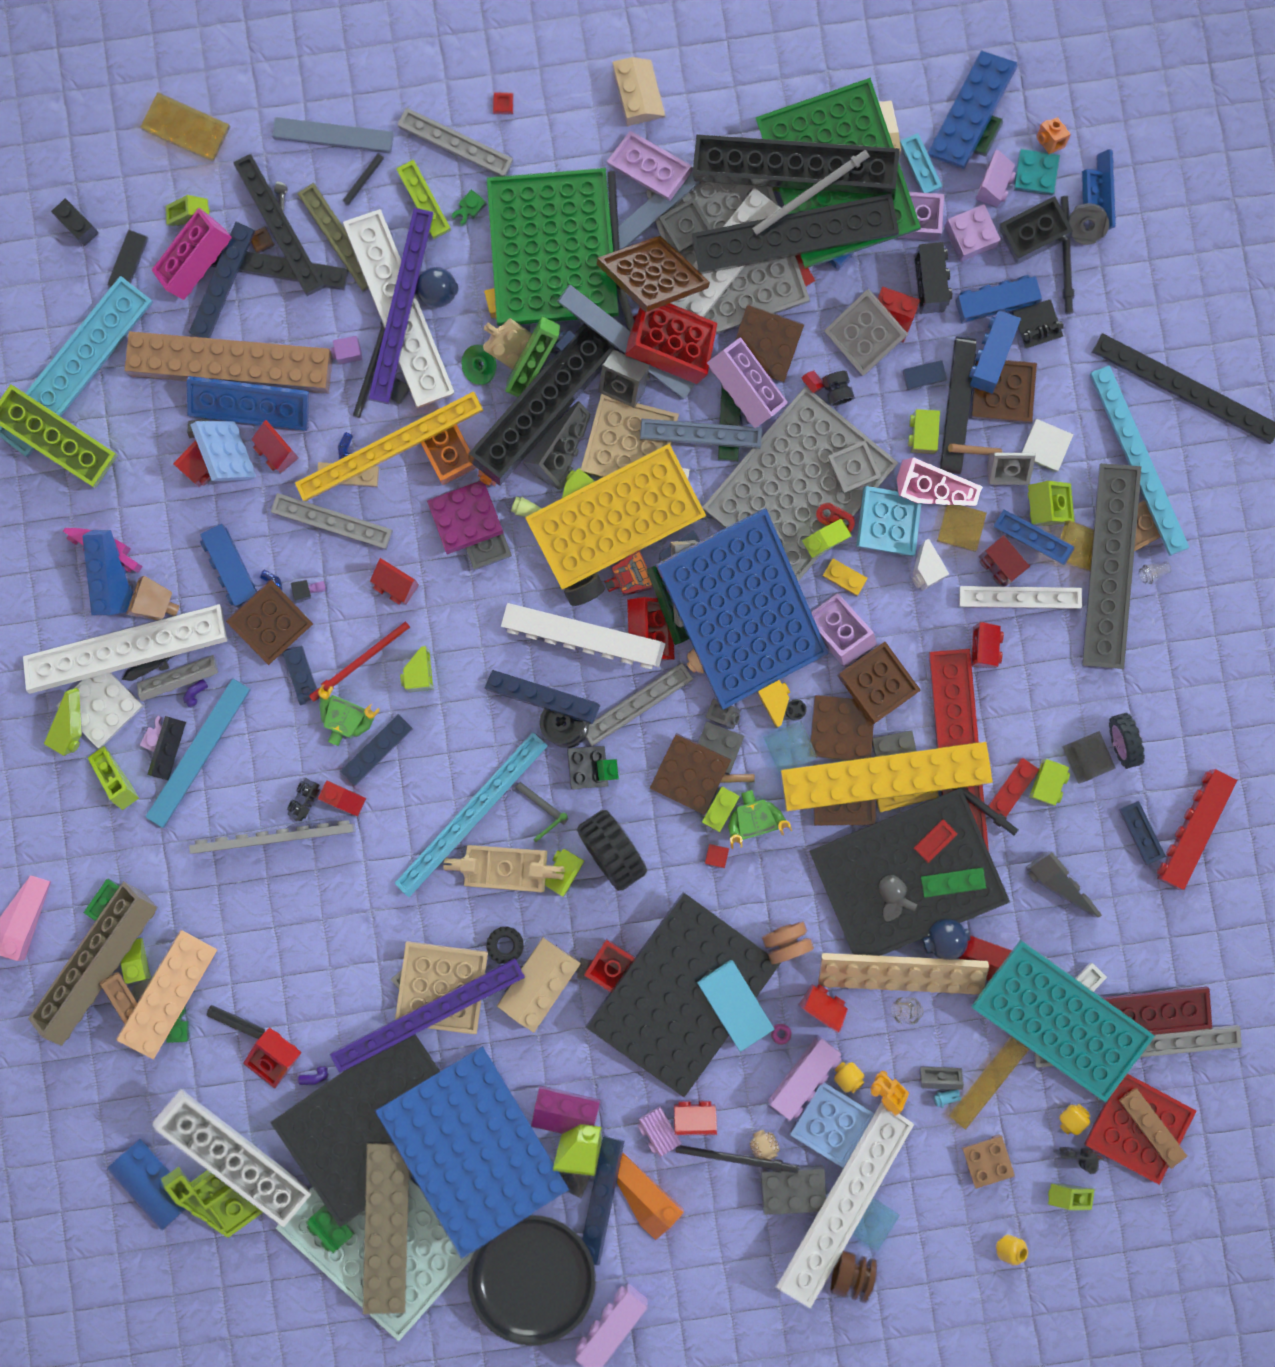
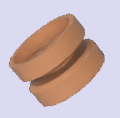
[762,921,814,965]

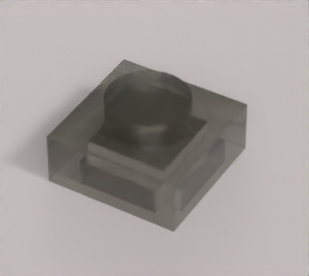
[576,958,593,980]

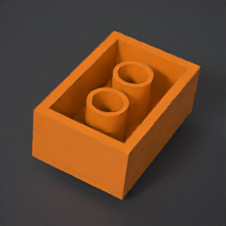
[421,425,477,485]

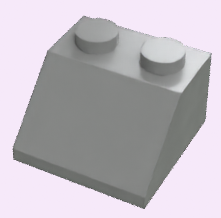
[987,453,1036,485]

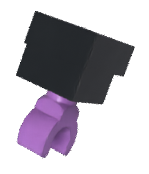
[291,580,326,604]

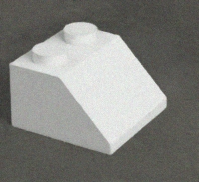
[912,539,949,591]

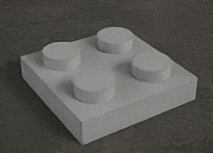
[827,440,881,494]

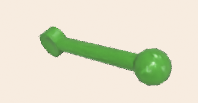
[533,813,568,842]

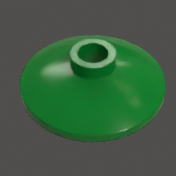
[461,344,497,385]

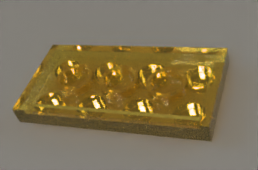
[140,92,230,162]

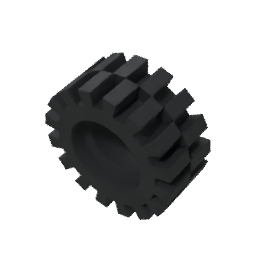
[486,926,524,964]

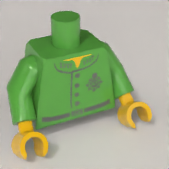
[318,685,380,746]
[728,790,792,849]

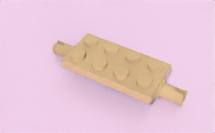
[443,845,564,892]

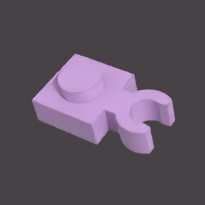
[140,716,163,752]

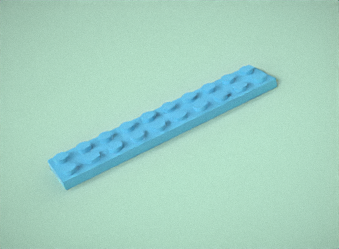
[0,276,153,458]

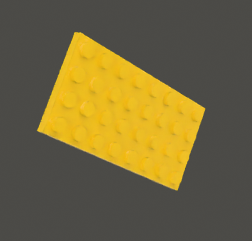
[525,443,706,590]

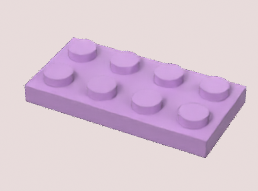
[607,131,693,201]

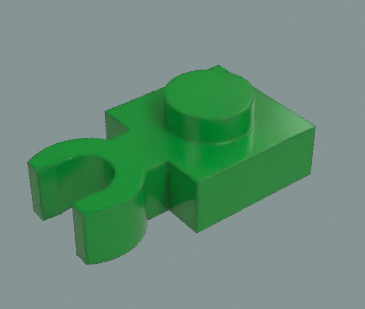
[452,189,487,227]
[166,1007,189,1043]

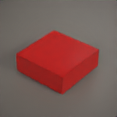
[493,93,514,114]
[801,370,824,393]
[705,844,729,868]

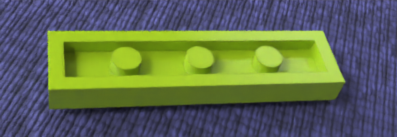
[396,159,451,239]

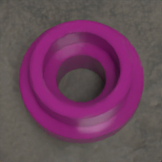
[771,1024,792,1045]

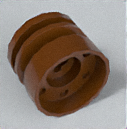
[830,1250,877,1303]

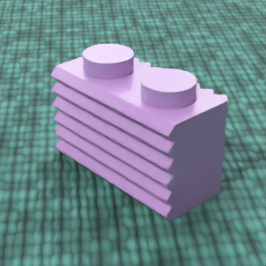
[637,1106,681,1157]

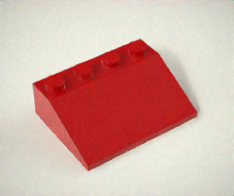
[625,303,718,384]

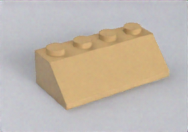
[497,937,581,1032]

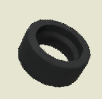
[564,574,605,606]

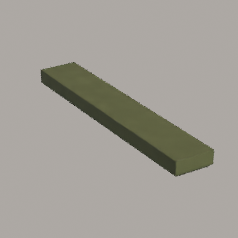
[297,183,369,292]

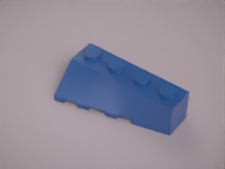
[82,530,133,615]

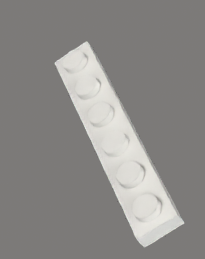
[959,586,1082,609]

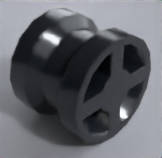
[785,699,807,721]

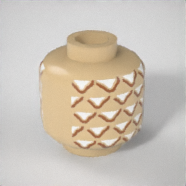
[749,1130,780,1160]

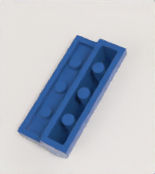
[107,1139,186,1231]

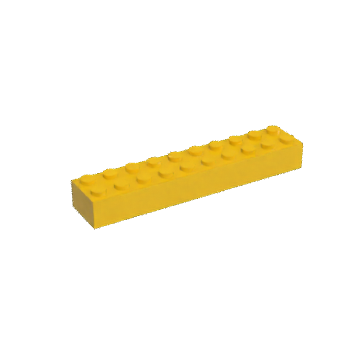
[780,742,993,812]

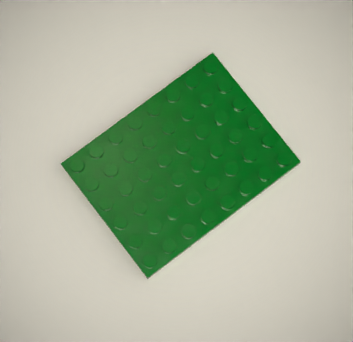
[755,77,921,269]
[487,168,619,326]

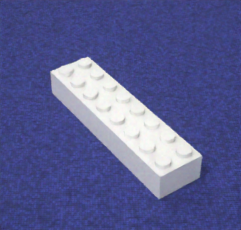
[153,1089,311,1227]

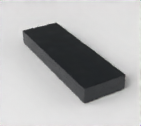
[107,229,149,287]

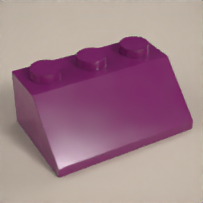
[531,1085,600,1134]

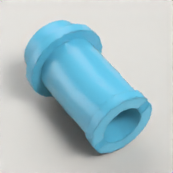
[933,1089,961,1108]

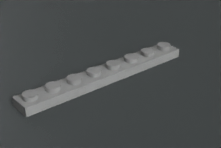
[189,820,356,854]

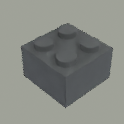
[598,350,649,408]

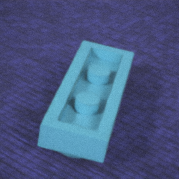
[900,133,942,193]

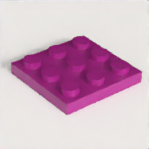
[427,481,504,555]

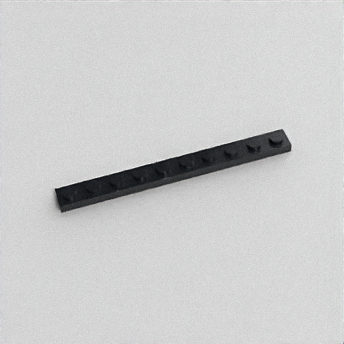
[1092,333,1275,444]

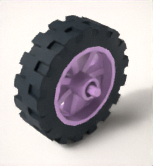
[1109,712,1145,769]

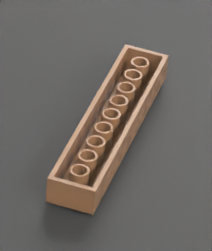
[124,331,333,394]

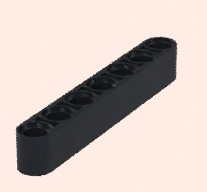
[940,336,976,474]

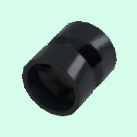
[822,370,855,406]

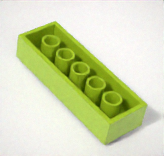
[0,384,118,489]

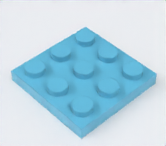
[856,486,922,556]

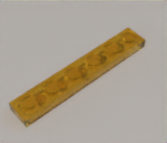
[948,1036,1029,1130]

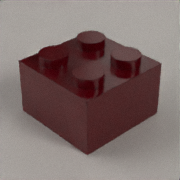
[978,535,1030,587]

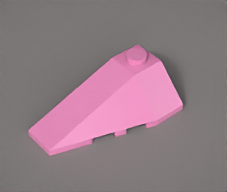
[897,458,982,506]
[0,875,51,961]

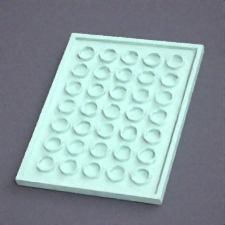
[276,1178,474,1341]

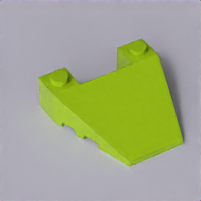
[161,1167,263,1238]

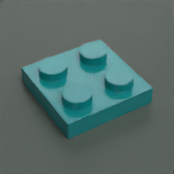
[1014,149,1060,196]

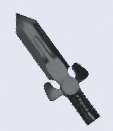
[122,654,179,681]

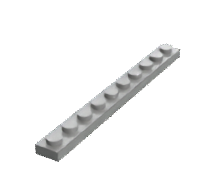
[1034,1025,1242,1068]

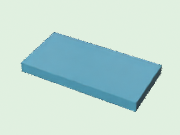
[697,960,775,1052]

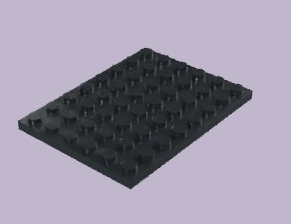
[809,788,1010,956]
[585,892,781,1098]
[270,1034,441,1227]

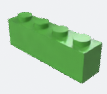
[505,317,560,397]

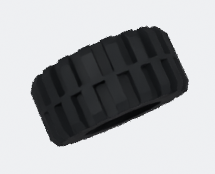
[577,810,647,891]

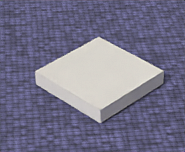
[1022,419,1074,472]

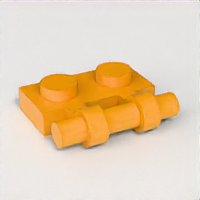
[871,1071,909,1116]

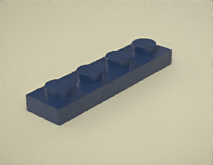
[340,714,413,786]

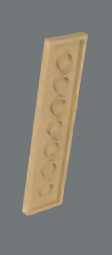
[818,953,989,995]

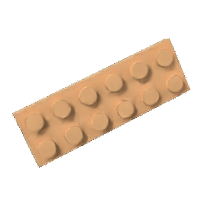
[116,930,217,1060]

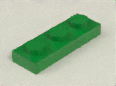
[921,868,986,897]

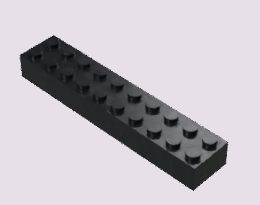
[692,134,900,196]
[469,323,619,486]

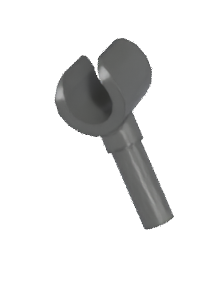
[274,181,288,211]

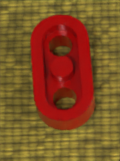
[816,503,855,532]

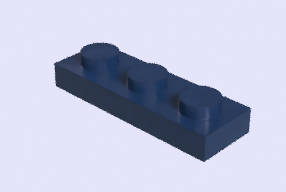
[1119,801,1166,865]

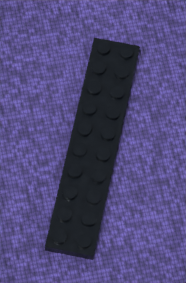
[692,194,899,274]

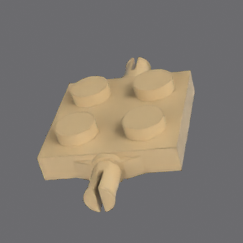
[483,318,532,370]

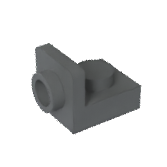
[705,699,741,729]

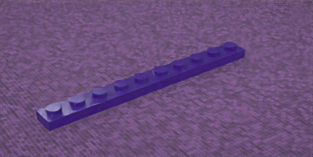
[369,208,434,405]
[330,958,525,1073]

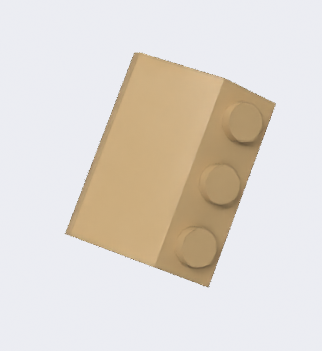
[612,57,665,126]

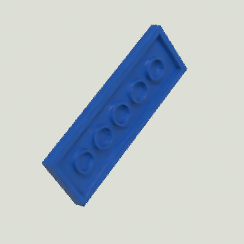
[928,50,1018,169]
[187,376,309,431]

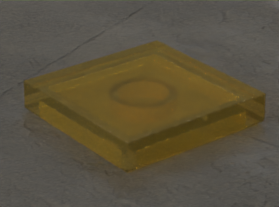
[937,505,987,552]
[1061,520,1094,571]

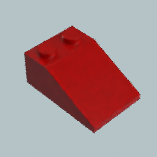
[798,984,848,1033]

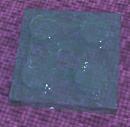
[763,721,817,774]
[853,1197,900,1251]

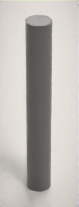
[516,782,568,825]

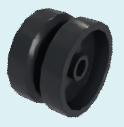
[540,709,589,748]

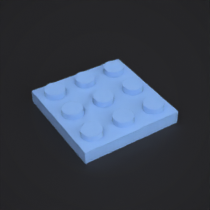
[190,421,256,481]
[790,1082,875,1168]

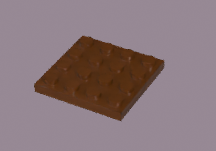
[596,235,710,312]

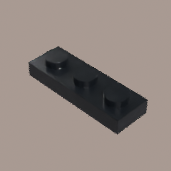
[147,716,186,780]

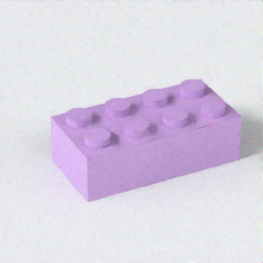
[707,337,788,428]
[768,1035,841,1121]
[575,1283,648,1367]

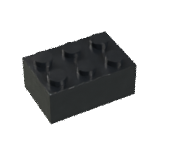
[999,196,1073,264]
[914,242,952,314]

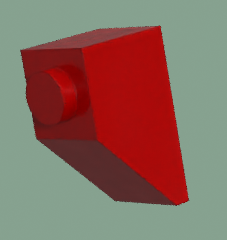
[318,780,367,817]

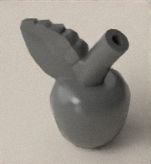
[878,875,917,922]

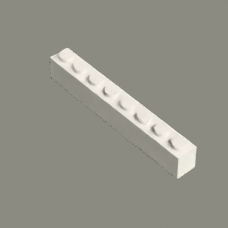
[501,603,665,670]

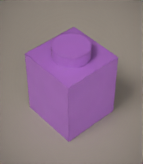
[331,336,363,365]

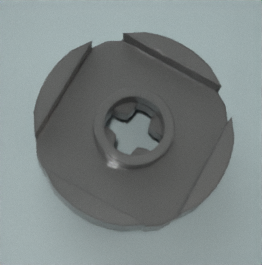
[1068,203,1109,245]

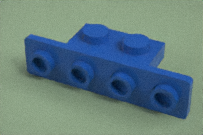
[1082,149,1116,230]

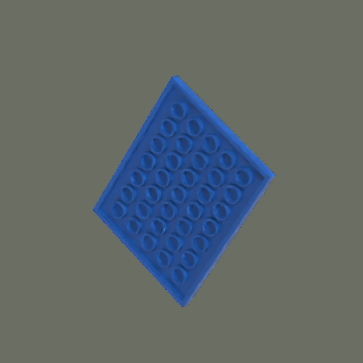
[656,508,829,710]
[375,1046,569,1259]

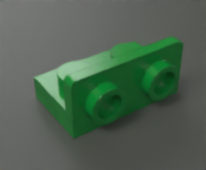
[306,1205,355,1254]

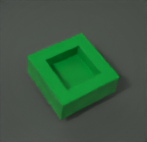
[597,759,619,781]

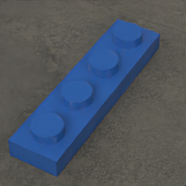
[993,509,1075,565]

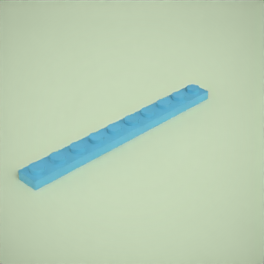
[1090,365,1190,556]
[395,732,548,897]

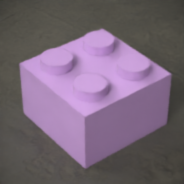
[944,204,1001,262]

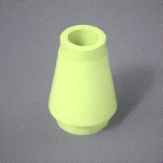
[511,496,542,517]

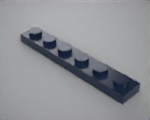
[189,221,256,338]
[484,670,600,724]
[582,1136,625,1266]

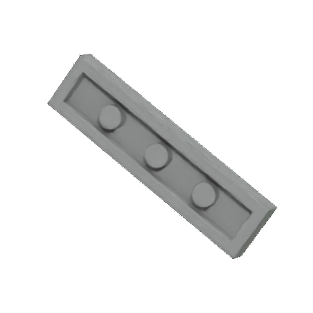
[137,655,218,701]

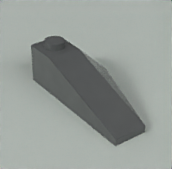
[523,401,591,490]
[1026,852,1102,918]

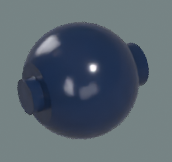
[415,267,458,308]
[922,919,970,960]

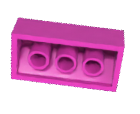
[152,208,232,300]

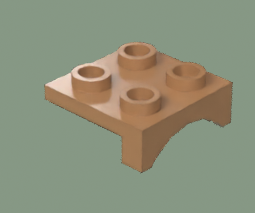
[962,1134,1015,1189]

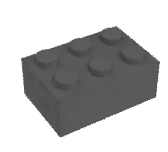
[760,1165,826,1215]

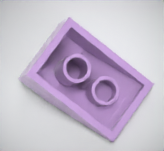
[811,593,877,668]

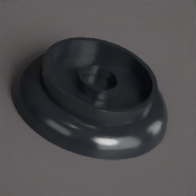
[468,1215,596,1346]

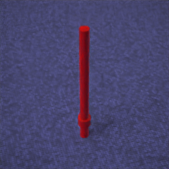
[309,621,410,702]

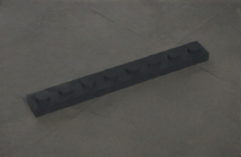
[233,154,325,296]
[210,249,348,290]

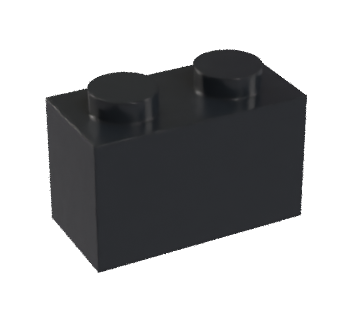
[51,198,99,246]

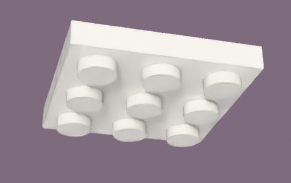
[56,672,144,749]

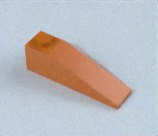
[617,1152,684,1240]

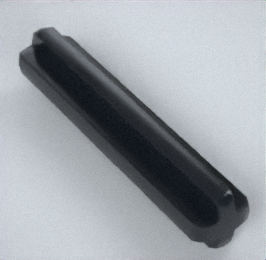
[207,1005,265,1039]

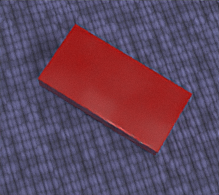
[914,819,957,863]

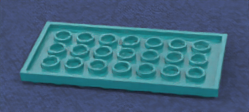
[971,939,1155,1102]

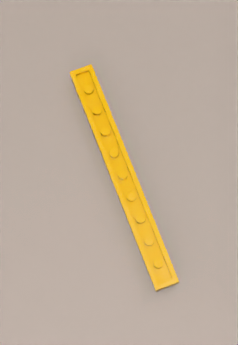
[295,391,484,502]

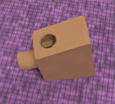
[126,576,179,621]

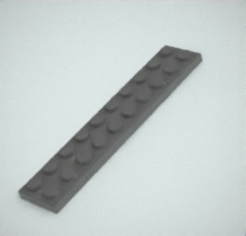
[1082,463,1142,669]

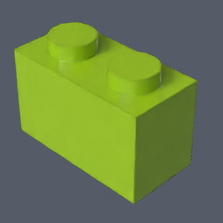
[908,409,940,454]
[1029,759,1070,806]
[701,786,740,832]

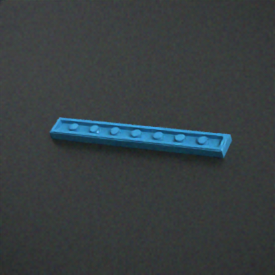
[146,679,251,828]

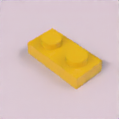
[822,558,868,596]

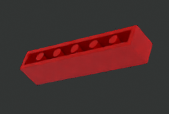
[1157,769,1237,890]

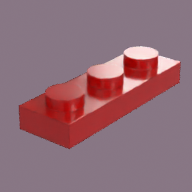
[988,758,1039,817]

